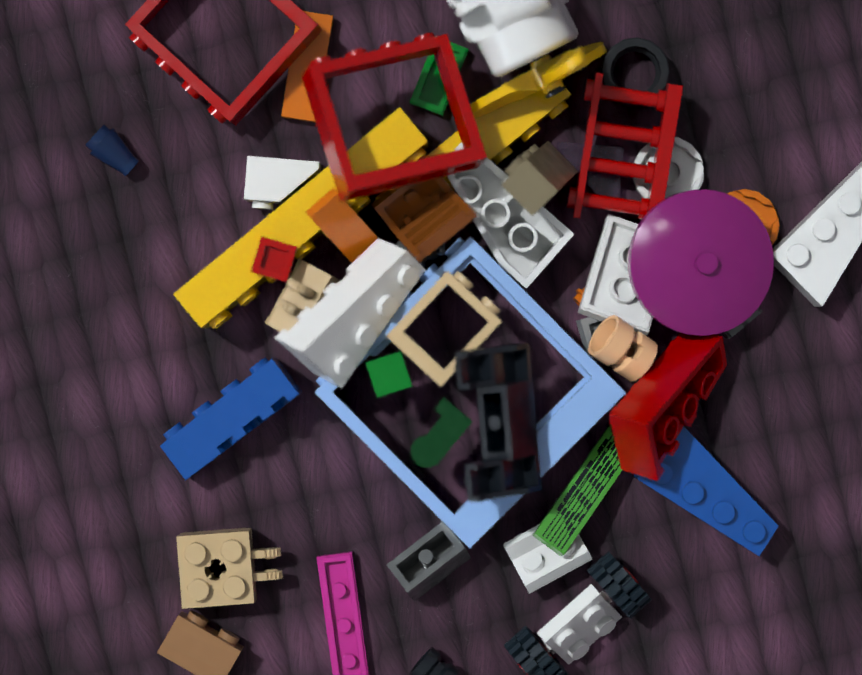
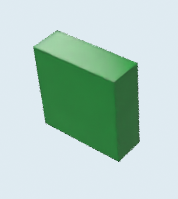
[366,351,412,398]

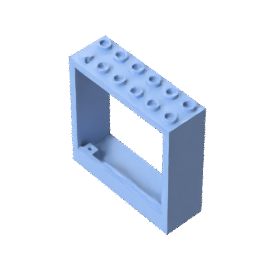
[315,237,626,548]

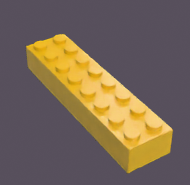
[173,107,428,329]

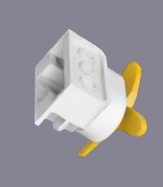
[447,0,607,119]

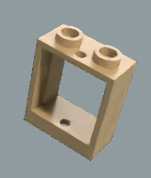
[386,271,502,387]

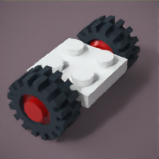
[504,551,652,675]

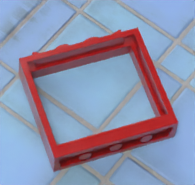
[125,0,322,126]
[302,33,487,202]

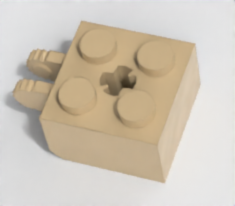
[265,259,340,332]
[176,528,283,609]

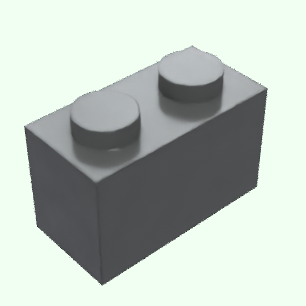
[386,521,471,602]

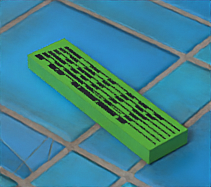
[532,424,622,557]

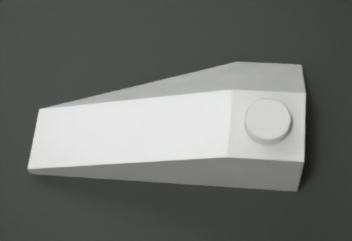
[447,142,574,289]

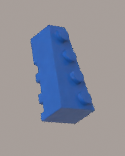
[160,357,302,480]
[633,426,778,556]

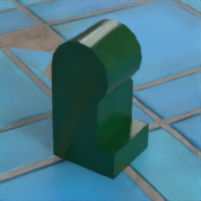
[411,397,473,468]

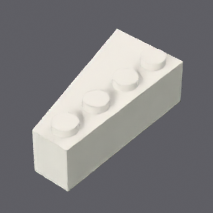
[773,162,862,307]

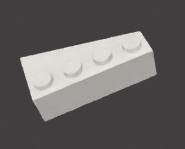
[274,238,425,389]

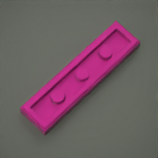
[316,551,369,675]

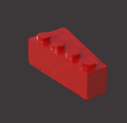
[609,333,727,481]

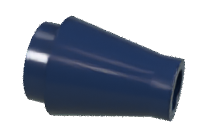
[85,124,139,176]

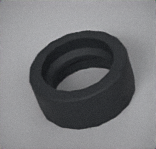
[600,37,670,108]

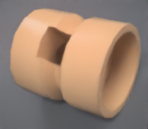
[588,315,658,382]

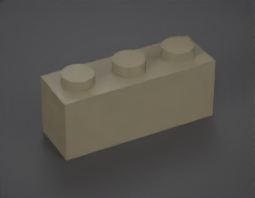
[501,141,578,216]

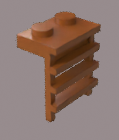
[371,177,477,263]

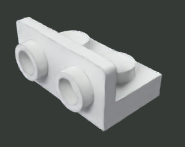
[503,524,593,594]

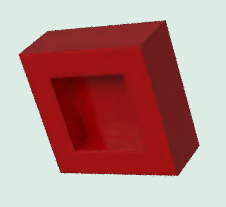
[251,236,298,282]

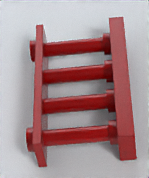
[567,72,683,219]

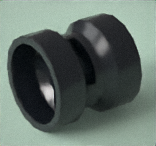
[409,647,459,675]

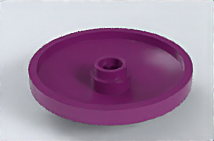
[628,190,774,336]

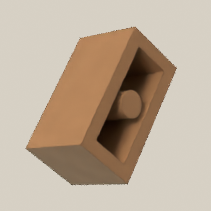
[157,610,244,675]

